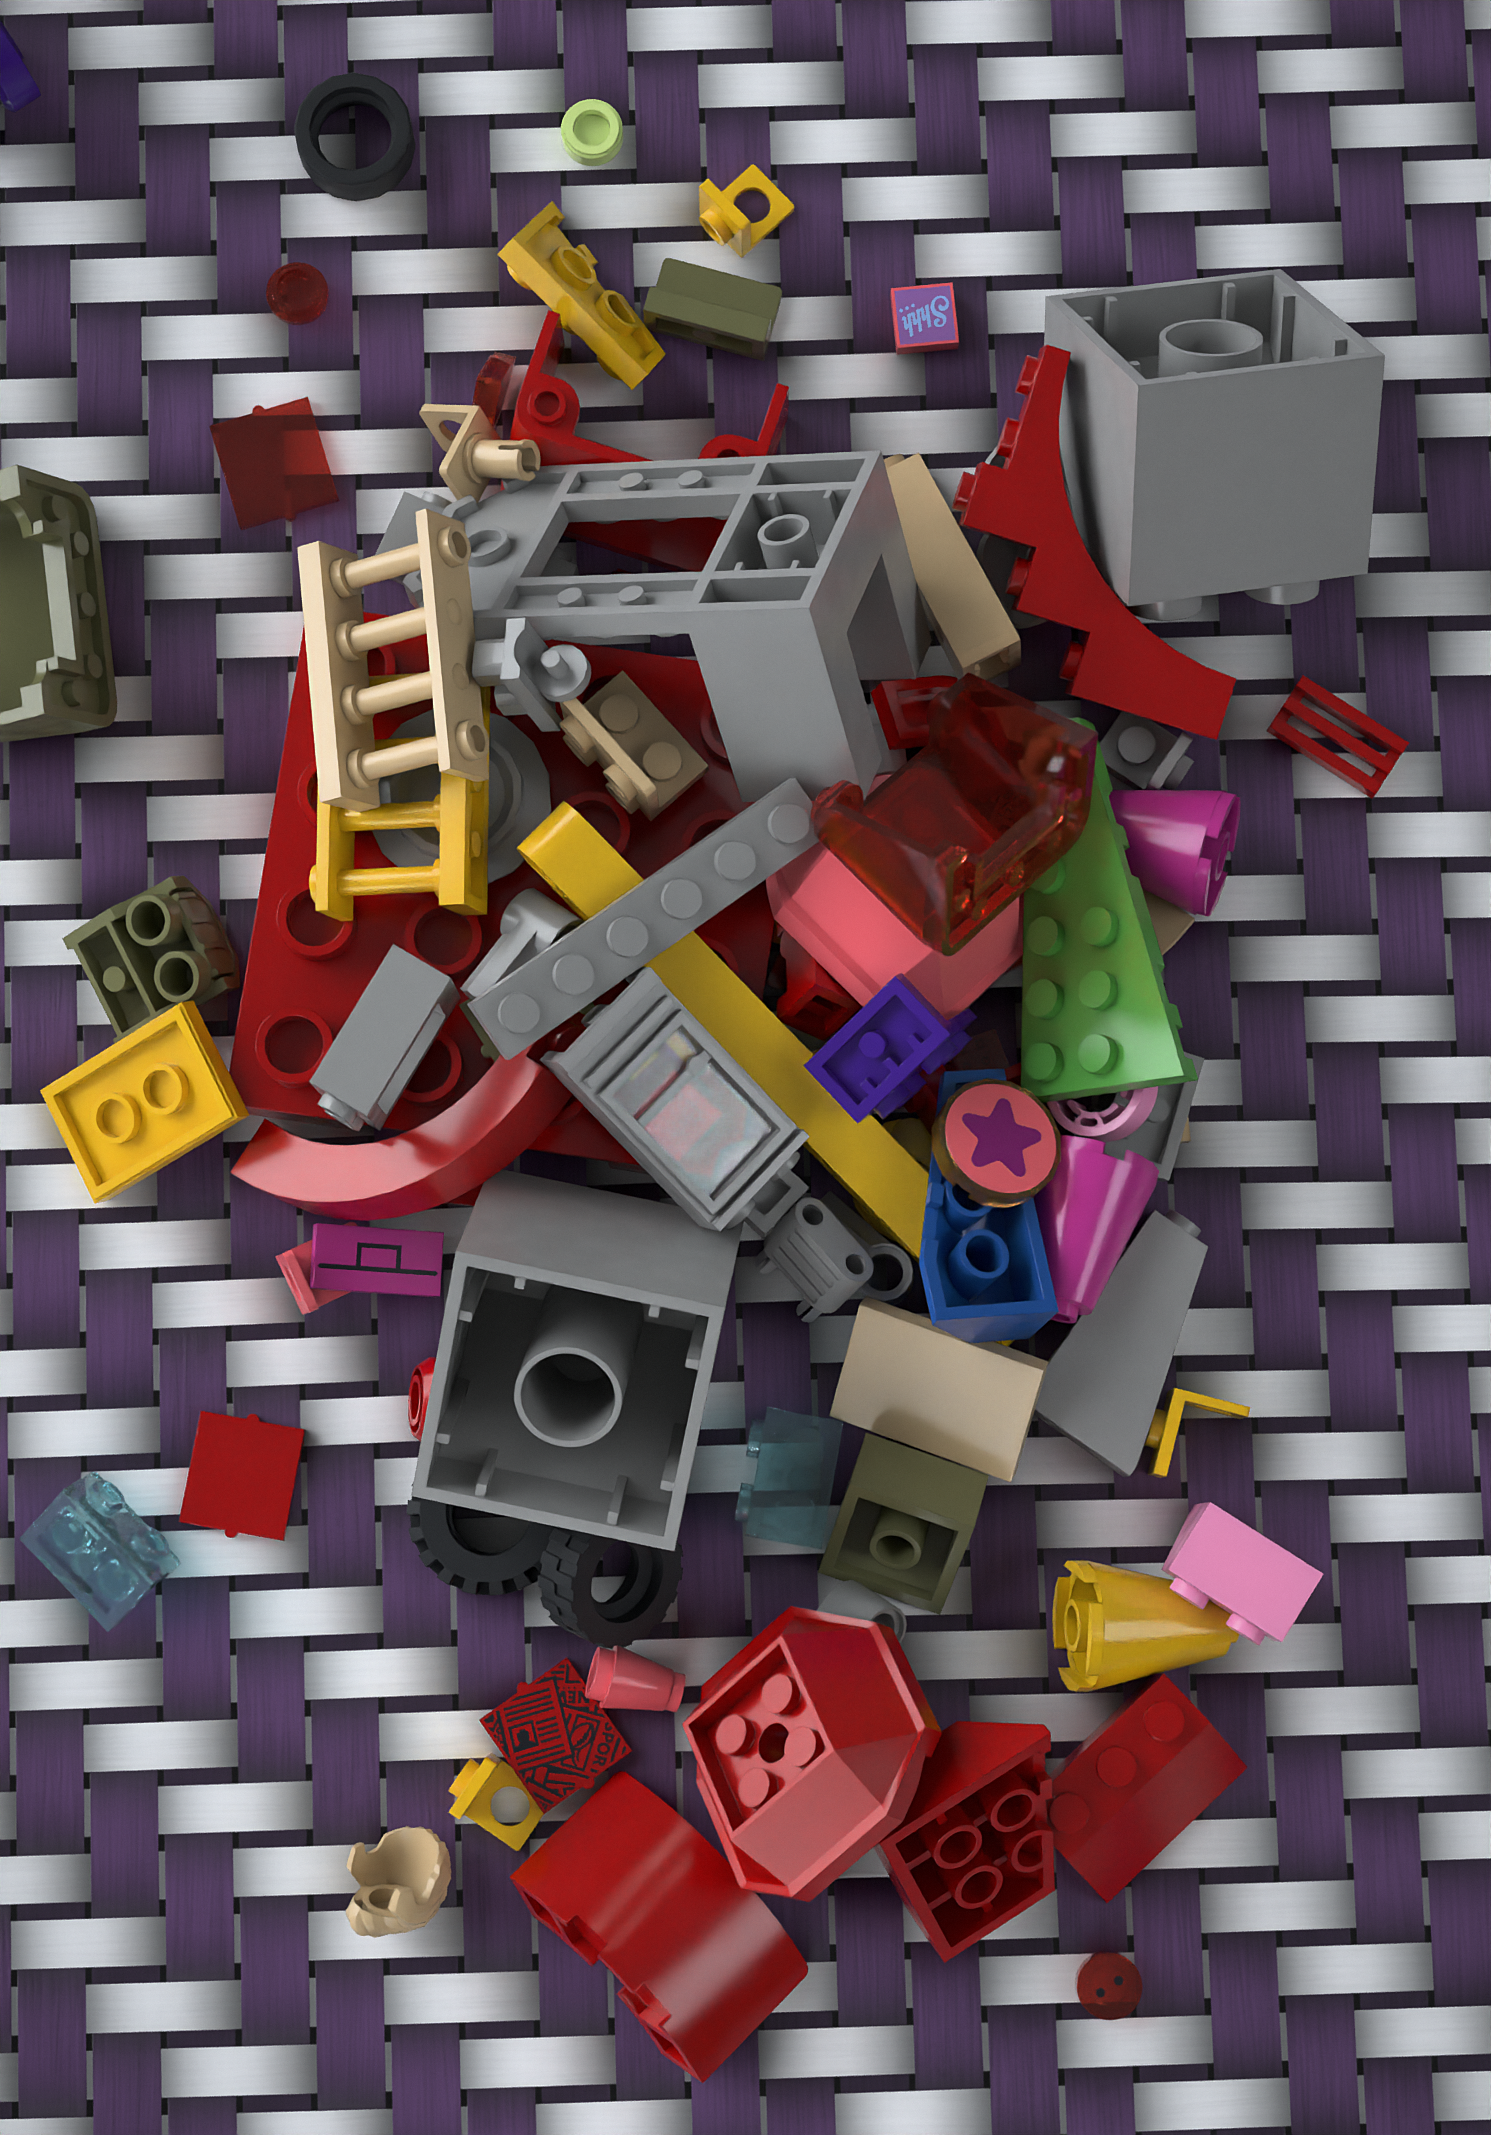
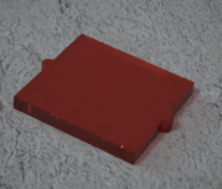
[209,397,340,530]

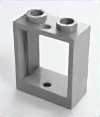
[309,944,461,1132]

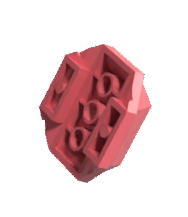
[766,771,1024,1021]

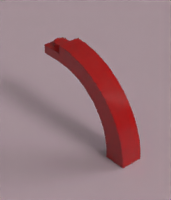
[230,1011,587,1221]

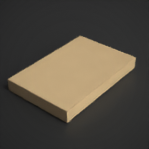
[829,1296,1049,1482]

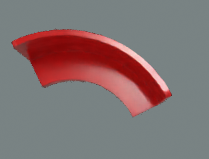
[510,1771,808,2083]

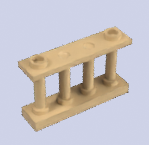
[297,509,489,812]

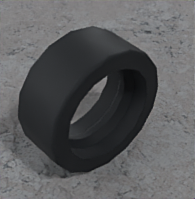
[294,72,416,201]

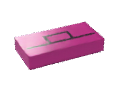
[309,1223,444,1298]

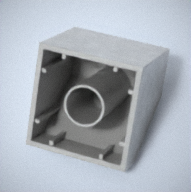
[1044,269,1385,621]
[411,1169,744,1551]

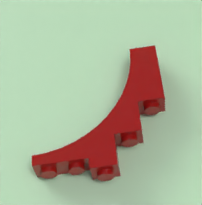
[952,344,1236,740]

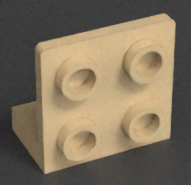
[559,670,709,821]

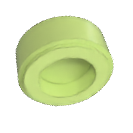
[561,99,623,166]

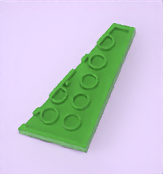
[1021,717,1198,1104]

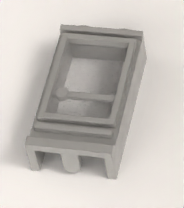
[540,967,810,1232]

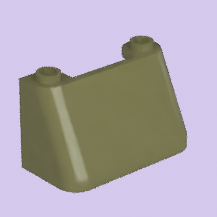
[0,464,117,743]

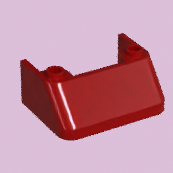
[501,310,789,572]

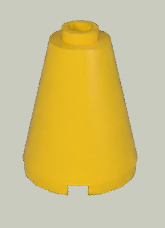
[1052,1560,1239,1692]

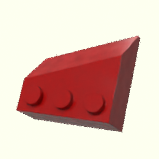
[874,1721,1055,1963]

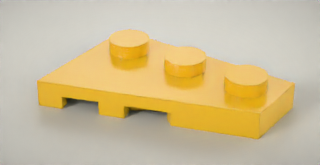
[497,201,666,390]

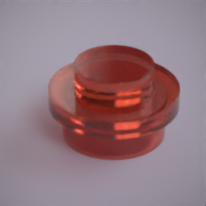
[266,262,329,325]

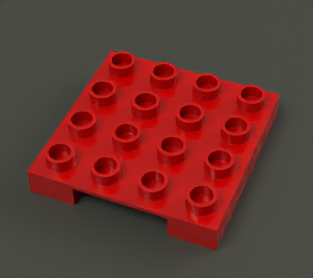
[229,612,776,1183]

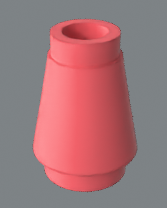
[585,1645,686,1713]

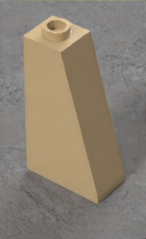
[884,453,1021,692]

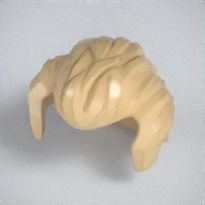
[346,1826,451,1938]

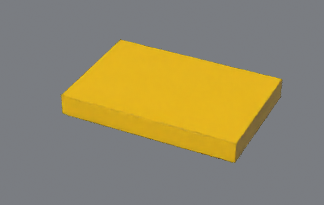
[40,1000,249,1204]

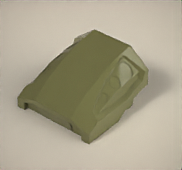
[62,875,240,1043]

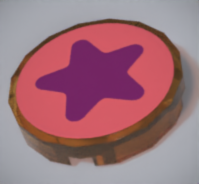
[932,1078,1061,1208]

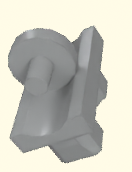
[472,618,591,732]

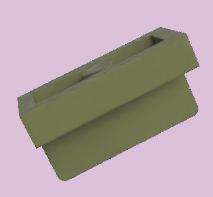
[643,258,782,361]

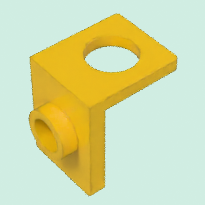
[699,164,794,258]
[1144,1388,1250,1478]
[448,1753,544,1851]

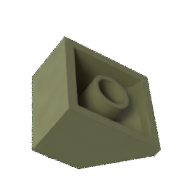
[818,1433,989,1615]

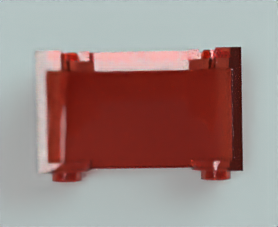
[811,672,1098,956]

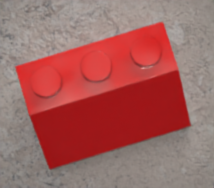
[1046,1673,1248,1903]

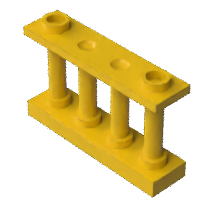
[309,673,490,921]

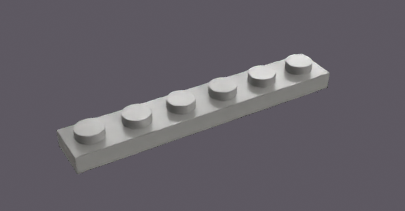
[467,778,832,1060]

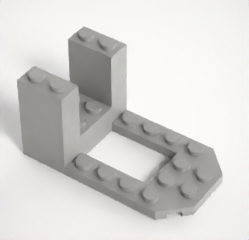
[403,450,932,803]

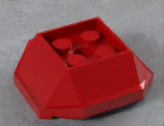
[682,1606,942,1902]

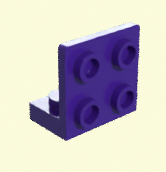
[803,973,977,1124]

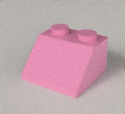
[1161,1502,1323,1645]

